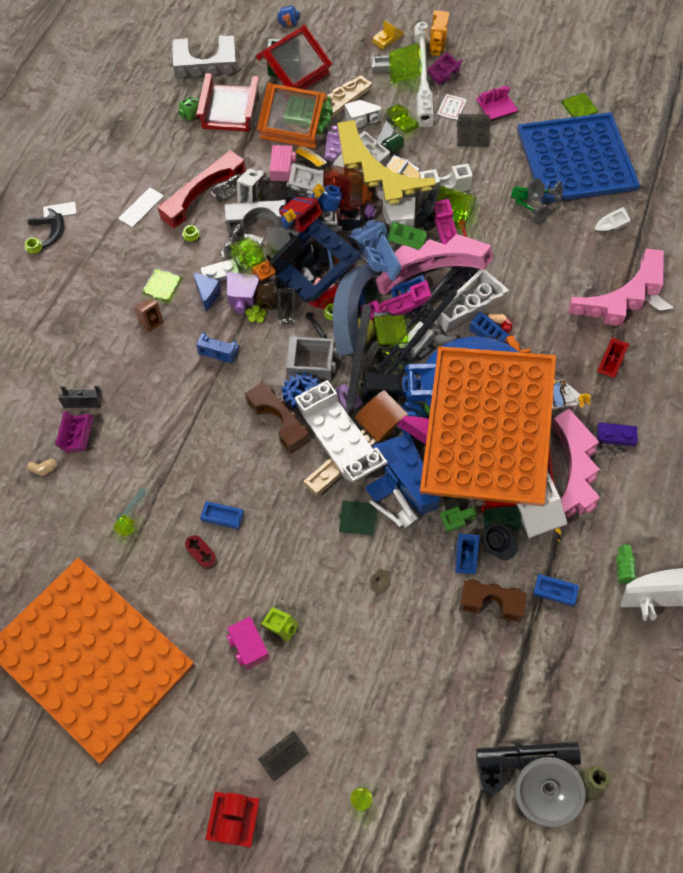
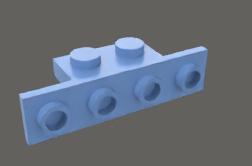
[363,234,401,281]

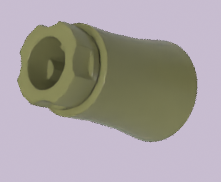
[578,765,611,800]

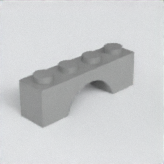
[225,200,284,231]

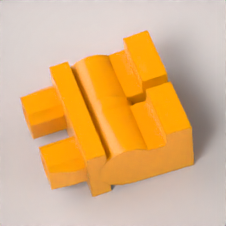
[429,10,449,56]

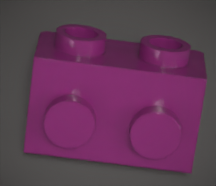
[427,51,463,85]
[55,411,94,453]

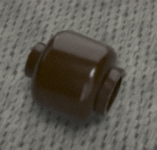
[256,282,280,310]

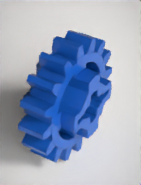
[282,372,321,411]

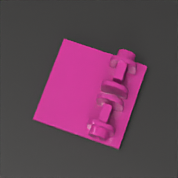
[476,85,518,120]

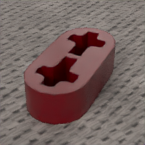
[185,535,217,570]

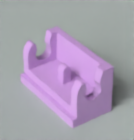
[324,126,342,162]

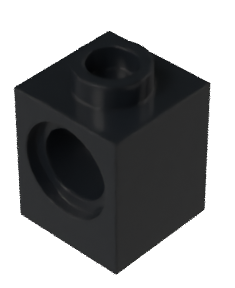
[339,205,364,231]

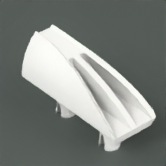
[620,568,683,621]

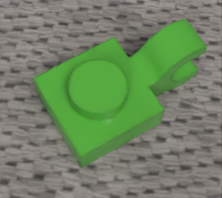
[440,506,477,533]

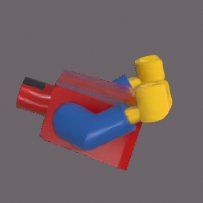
[279,183,325,233]

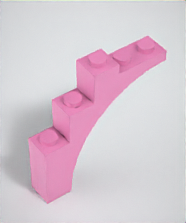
[376,234,494,295]
[568,249,664,326]
[551,409,600,518]

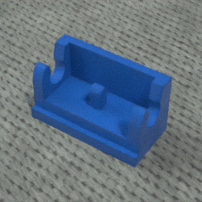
[196,332,239,363]

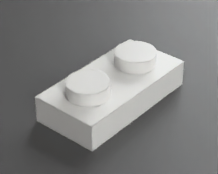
[201,259,239,282]

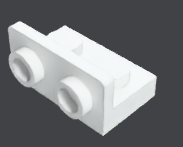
[286,163,326,196]

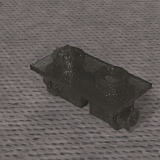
[210,174,242,203]

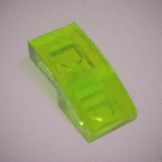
[386,104,419,134]

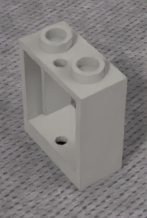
[286,336,337,380]

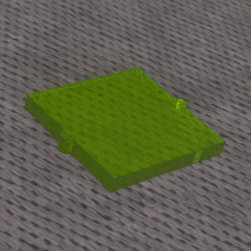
[561,93,598,117]
[142,268,182,302]
[374,315,409,346]

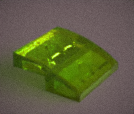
[389,43,422,83]

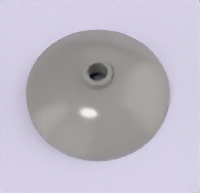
[515,757,586,827]

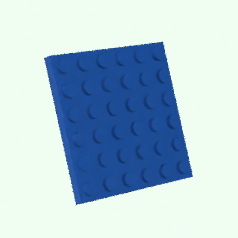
[517,112,640,203]

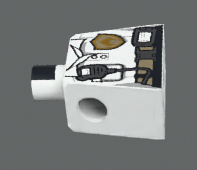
[237,169,266,203]

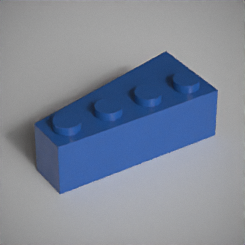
[373,433,440,515]

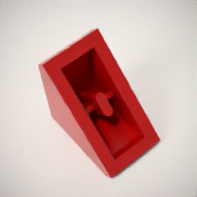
[597,337,629,378]

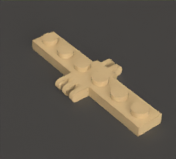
[304,426,398,497]

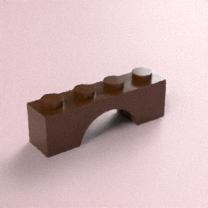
[245,381,309,454]

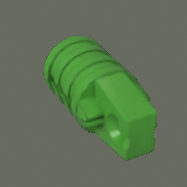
[616,544,637,584]

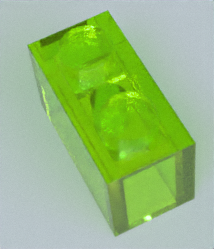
[230,237,266,269]

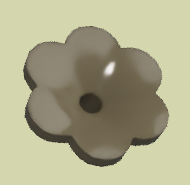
[370,568,390,593]

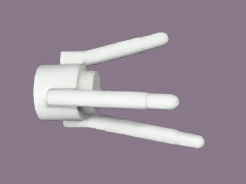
[370,488,418,529]

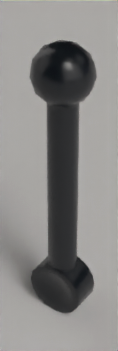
[306,312,327,339]

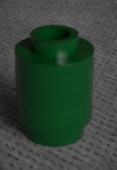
[381,133,404,155]

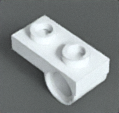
[398,321,434,357]

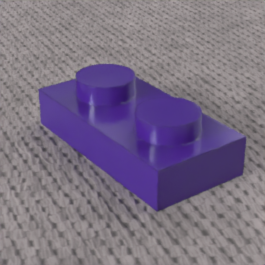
[597,423,637,446]

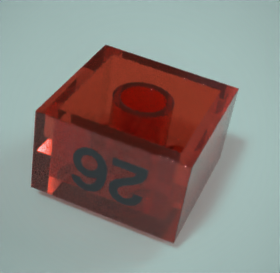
[323,165,363,211]

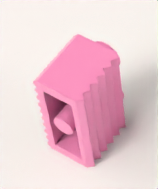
[269,145,296,181]

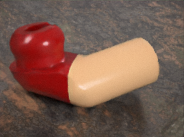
[488,314,513,333]

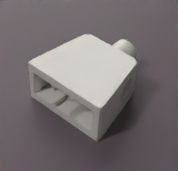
[382,197,415,230]

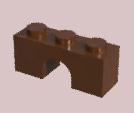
[459,579,527,622]

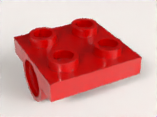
[205,792,260,848]

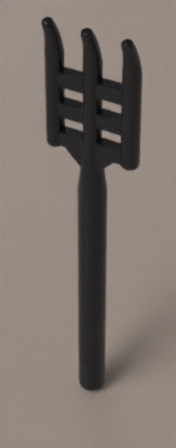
[396,266,463,329]
[376,289,457,378]

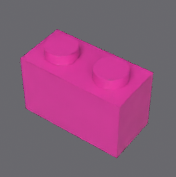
[226,617,270,670]

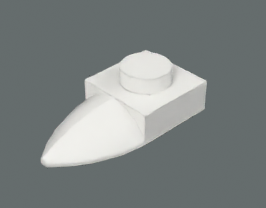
[595,207,631,231]

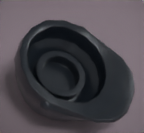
[482,523,518,561]

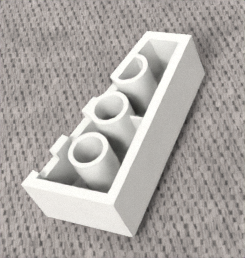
[434,269,509,333]

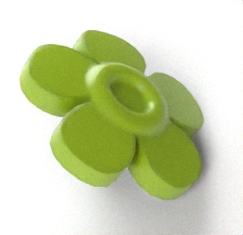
[246,305,266,323]

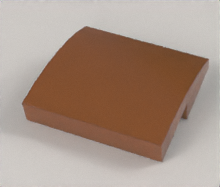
[355,390,408,443]

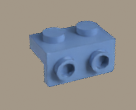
[347,220,388,254]

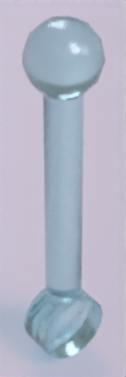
[117,488,146,522]

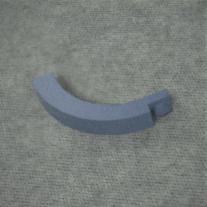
[333,264,381,356]

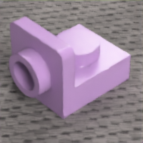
[335,384,363,413]

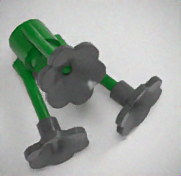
[511,178,563,225]

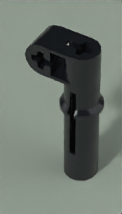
[476,742,581,796]

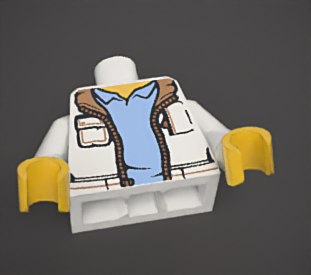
[551,379,591,417]

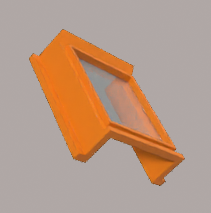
[257,82,328,149]

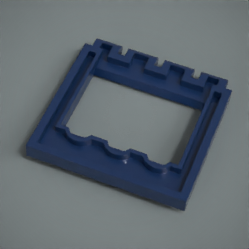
[272,219,361,303]

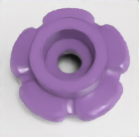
[364,204,377,220]

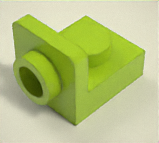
[261,607,299,642]

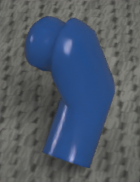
[401,401,429,418]

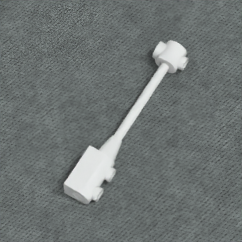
[414,22,434,127]

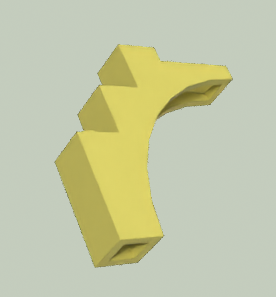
[337,120,436,205]

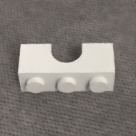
[419,164,473,198]

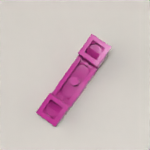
[433,199,457,245]
[360,280,432,322]

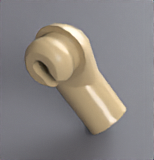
[27,459,57,476]

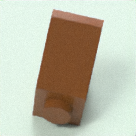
[134,299,164,332]

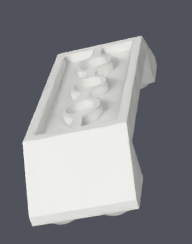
[295,380,387,483]
[517,471,567,538]

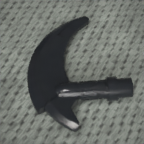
[27,208,64,248]

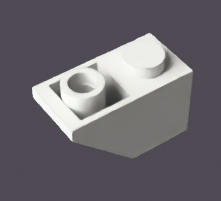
[345,100,382,128]

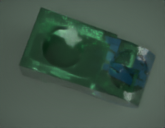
[483,506,521,530]

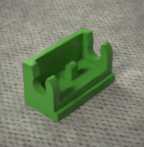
[387,221,427,250]

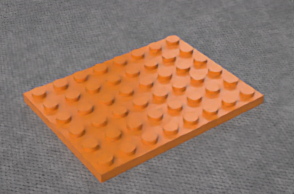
[420,346,556,506]
[0,557,195,765]

